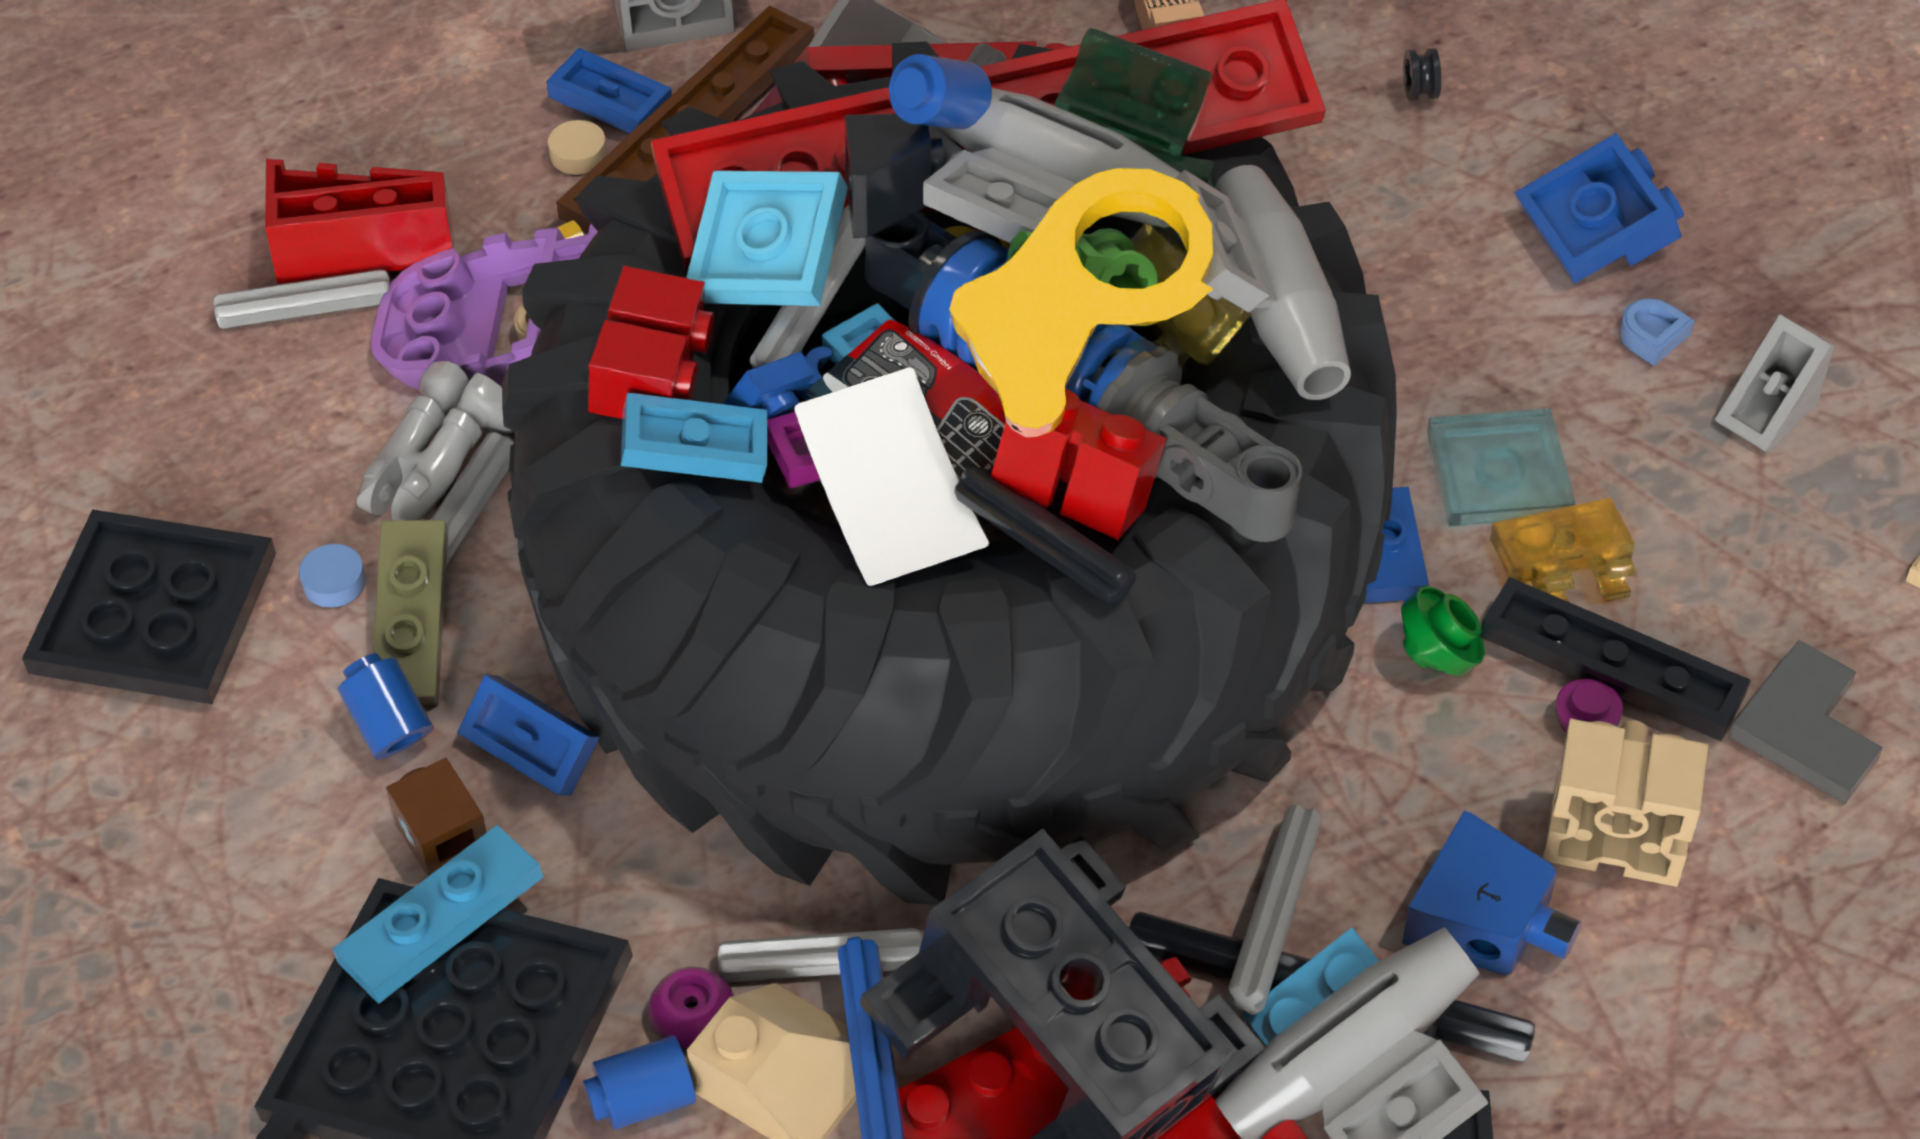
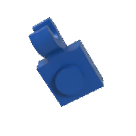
[723,347,833,420]

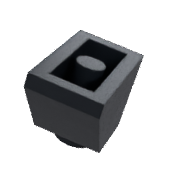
[845,114,944,238]

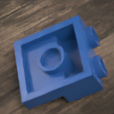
[1514,133,1684,284]

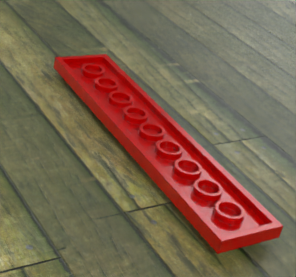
[651,0,1326,270]

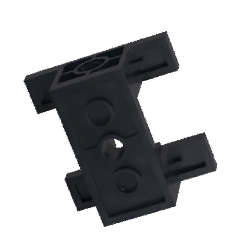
[860,829,1266,1139]

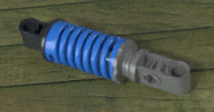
[864,211,1302,542]

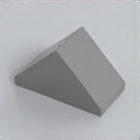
[1715,314,1835,452]

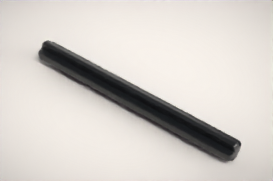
[1129,912,1535,1061]

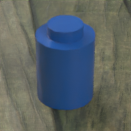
[889,54,992,130]
[337,653,434,760]
[583,1035,696,1131]

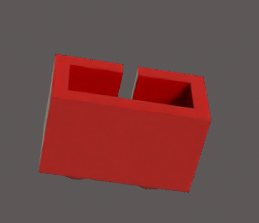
[588,266,714,419]
[991,388,1167,540]

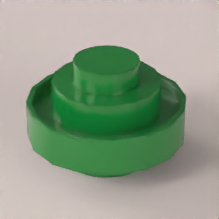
[1401,586,1485,677]

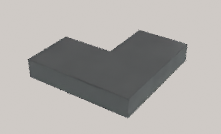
[1729,640,1883,804]

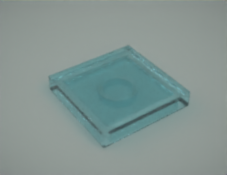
[1427,408,1576,527]

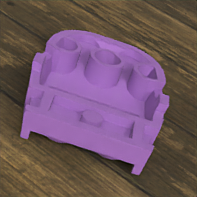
[371,224,597,389]

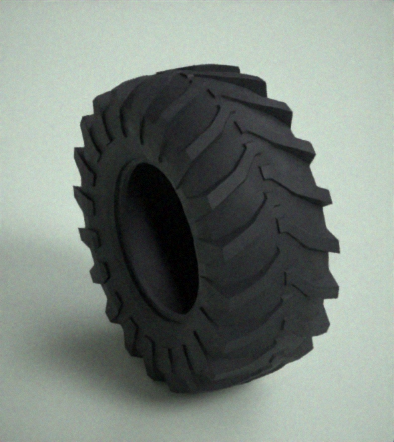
[502,41,1397,905]

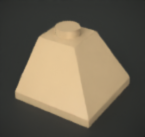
[687,983,856,1139]

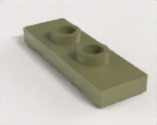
[373,520,448,705]

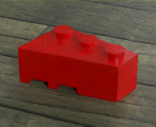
[265,158,454,284]

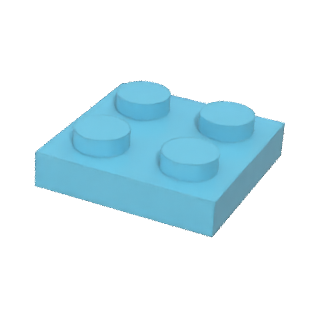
[686,171,848,306]

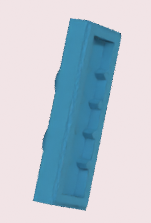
[332,825,544,1004]

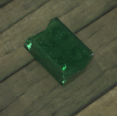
[1055,28,1212,168]

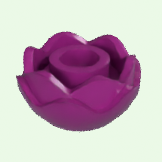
[648,966,734,1049]

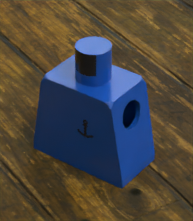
[1402,810,1581,975]

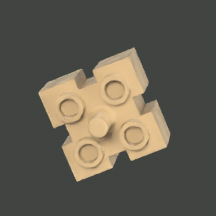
[1542,719,1708,887]

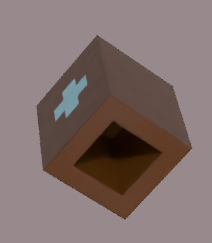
[386,757,487,877]

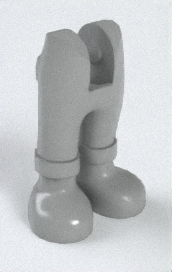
[356,361,515,521]

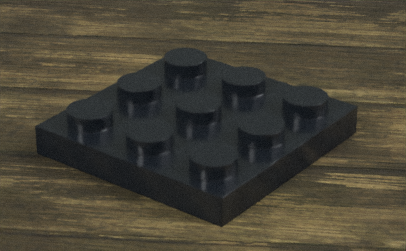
[22,509,276,704]

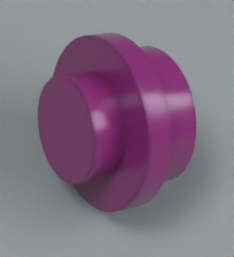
[1555,679,1623,733]

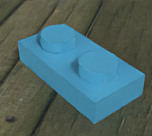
[621,393,767,483]
[1241,927,1379,1047]

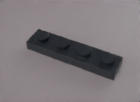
[1480,577,1751,742]

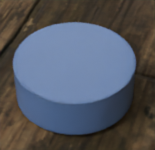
[299,544,366,607]

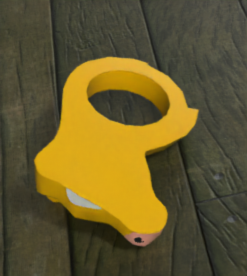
[949,168,1213,438]

